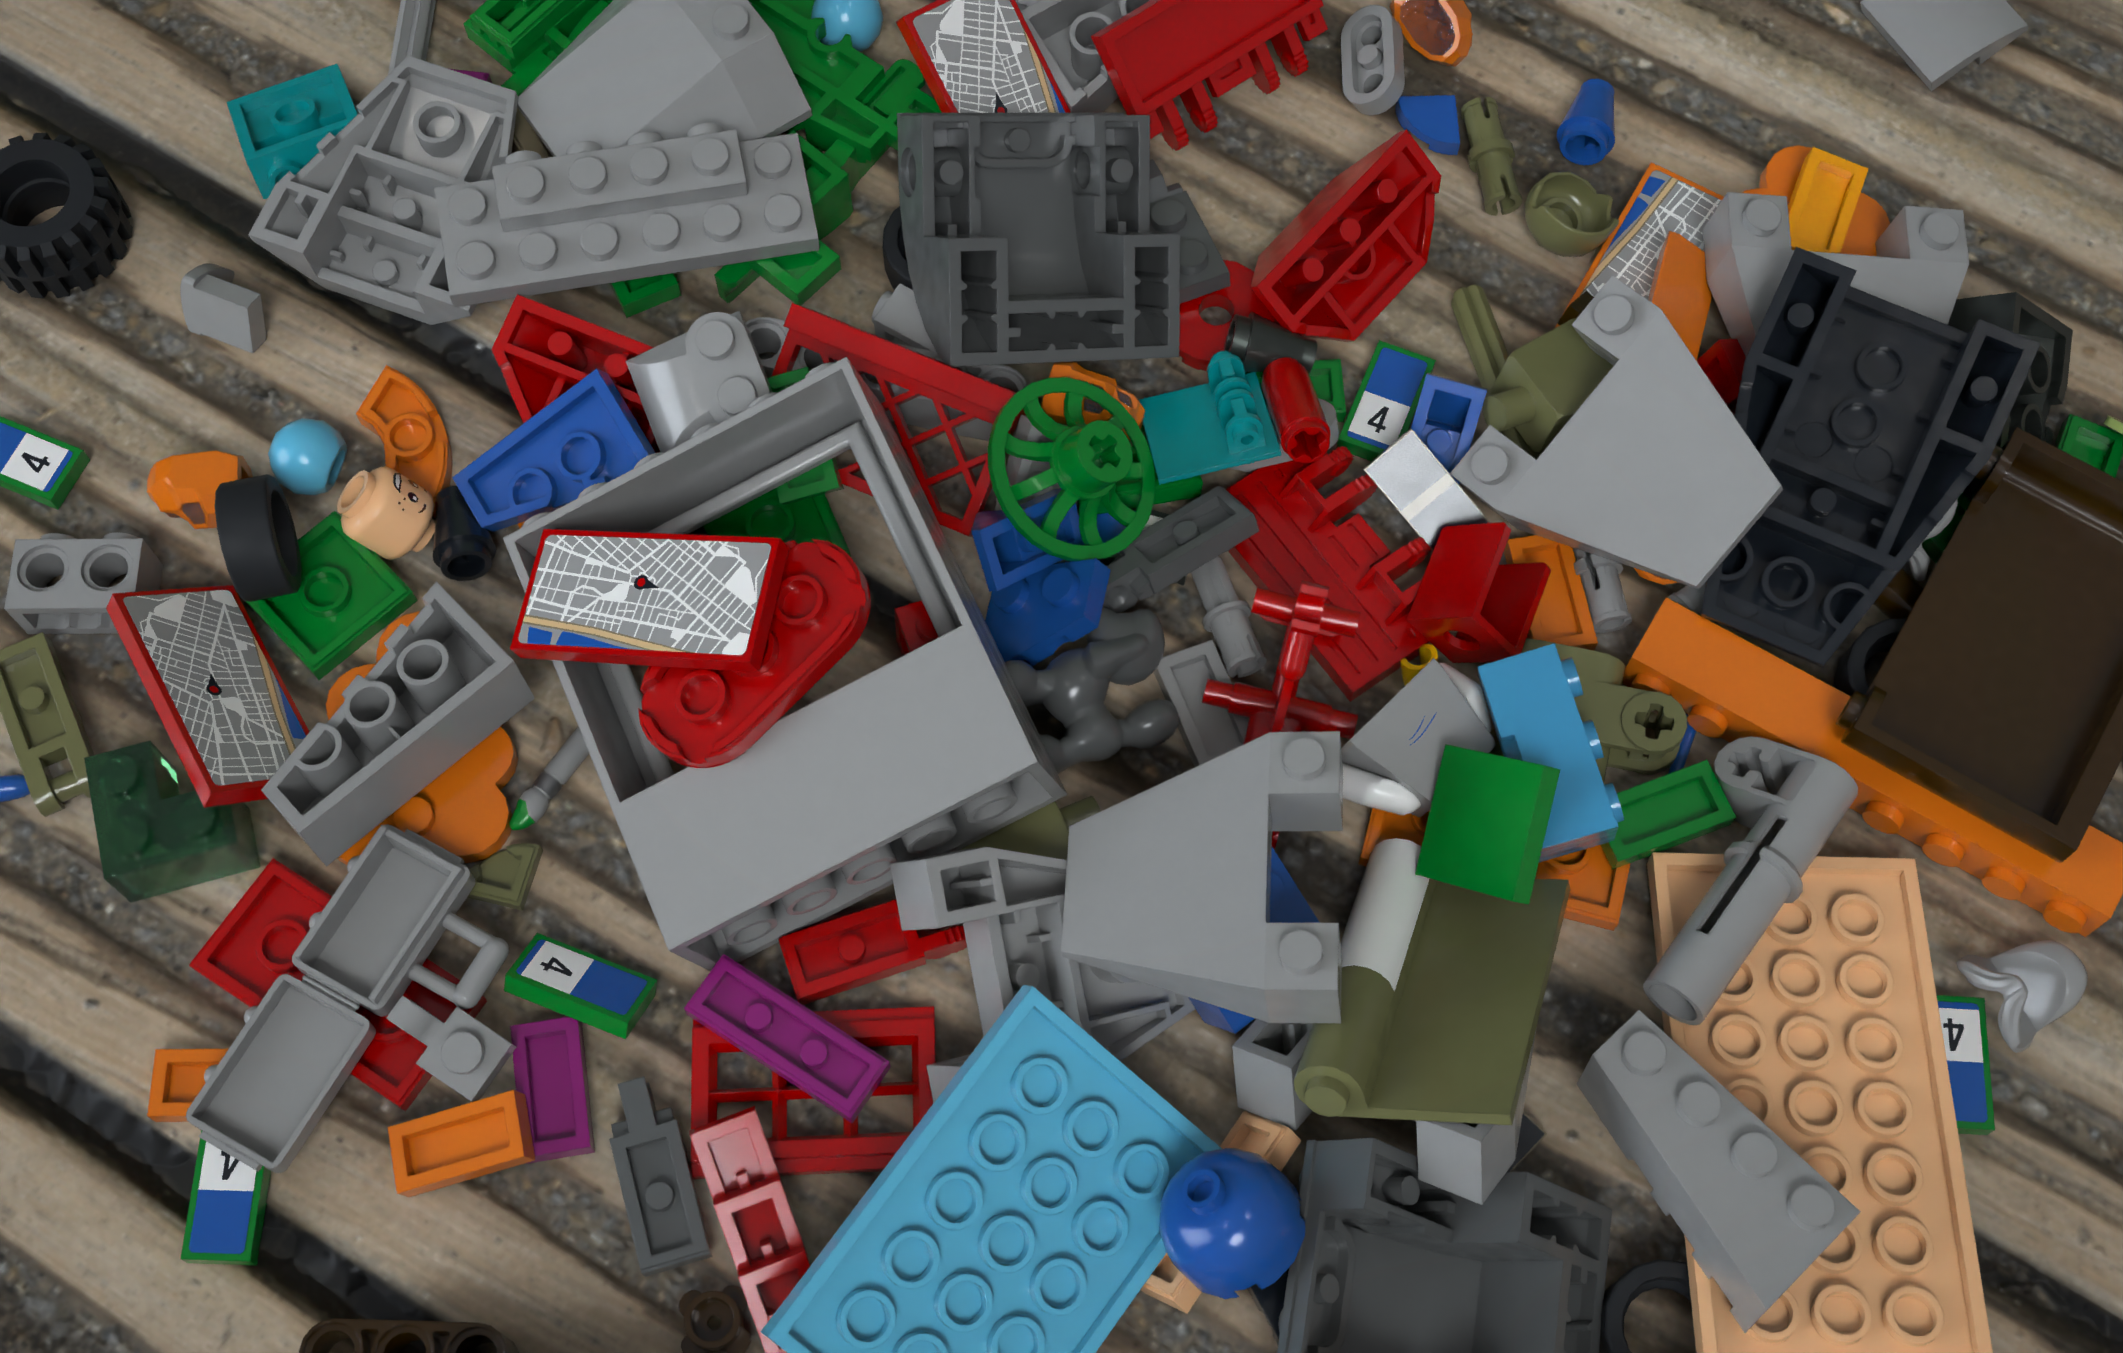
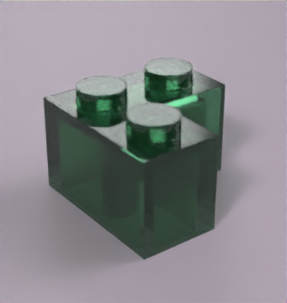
[84,740,261,903]

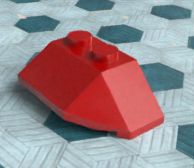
[1250,129,1442,342]
[491,294,660,453]

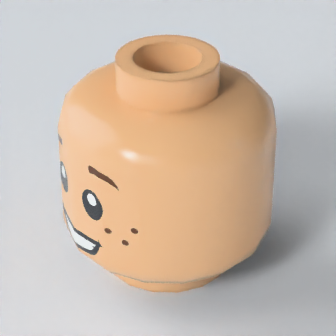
[337,466,435,560]

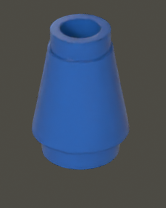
[1557,79,1615,165]

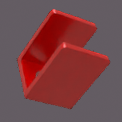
[1407,522,1551,663]

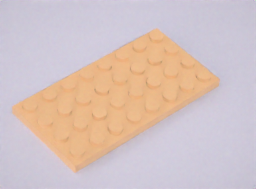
[1647,852,1993,1353]

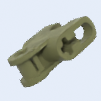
[1489,638,1687,783]

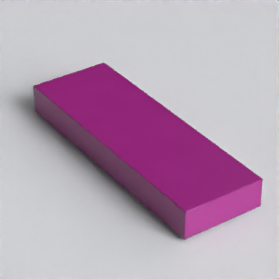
[684,954,891,1123]

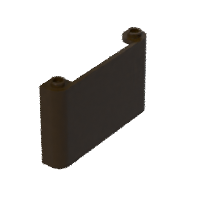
[1836,427,2123,863]

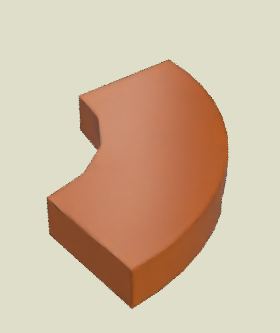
[356,365,452,518]

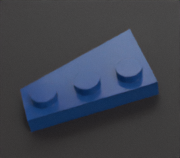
[452,368,656,531]

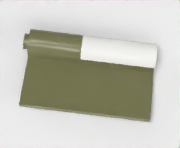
[1294,838,1571,1125]

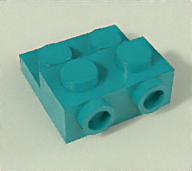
[227,63,358,199]

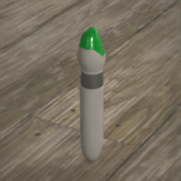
[509,726,589,831]

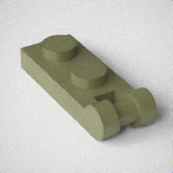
[0,632,109,817]

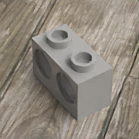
[4,533,163,634]

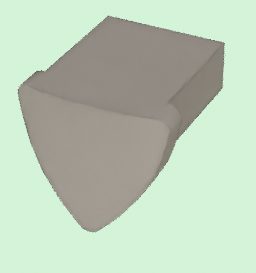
[180,263,267,353]

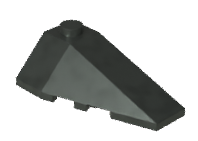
[1948,292,2073,497]

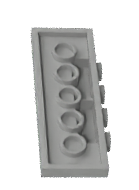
[434,123,819,307]

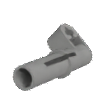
[1643,736,1858,1025]

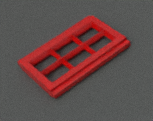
[690,1006,936,1179]

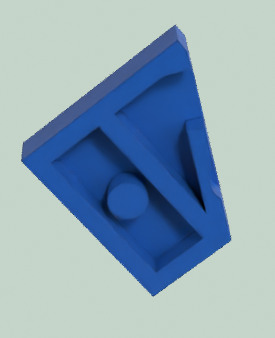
[985,558,1111,666]

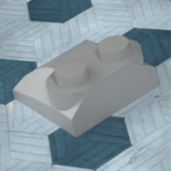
[626,311,773,453]

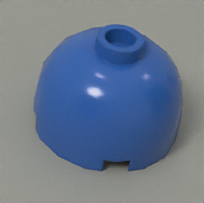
[1159,1148,1305,1299]

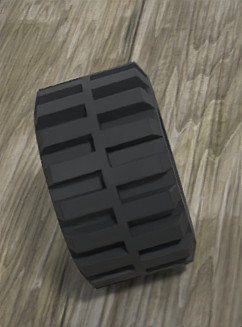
[0,132,133,299]

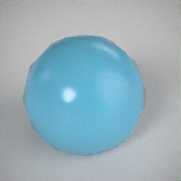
[811,0,883,52]
[268,418,347,495]

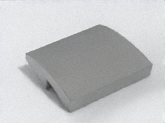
[1861,0,2028,92]

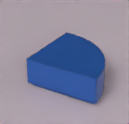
[1395,95,1460,155]

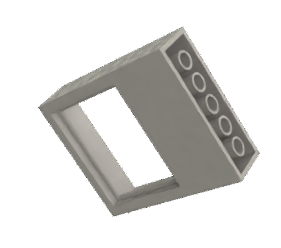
[503,357,1068,971]

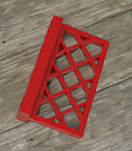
[771,303,1025,537]

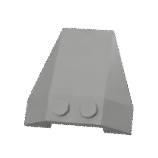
[517,0,812,157]
[248,56,518,325]

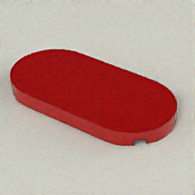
[638,539,870,768]

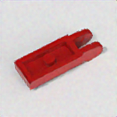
[778,899,967,1005]

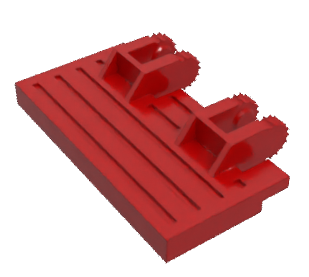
[1091,0,1328,151]
[1226,446,1431,702]

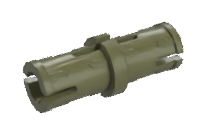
[1460,97,1522,216]

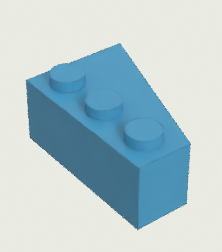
[1477,643,1624,862]

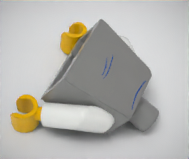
[1341,644,1496,817]

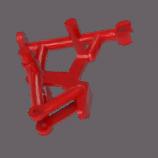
[1202,580,1360,850]

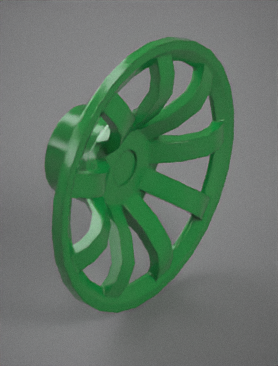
[988,377,1156,561]

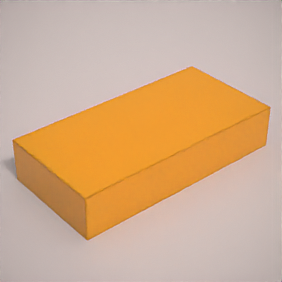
[1788,147,1868,253]

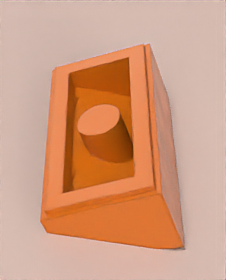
[1648,231,1712,361]

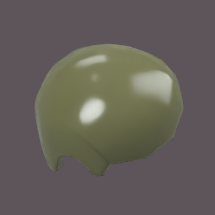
[1525,171,1619,257]

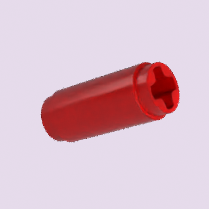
[1261,357,1331,463]

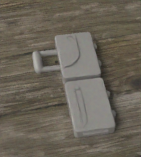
[186,824,509,1173]

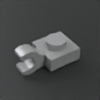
[386,995,516,1102]

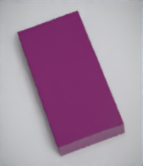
[510,1017,595,1164]

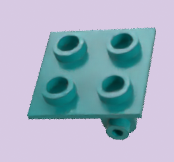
[1139,351,1282,485]

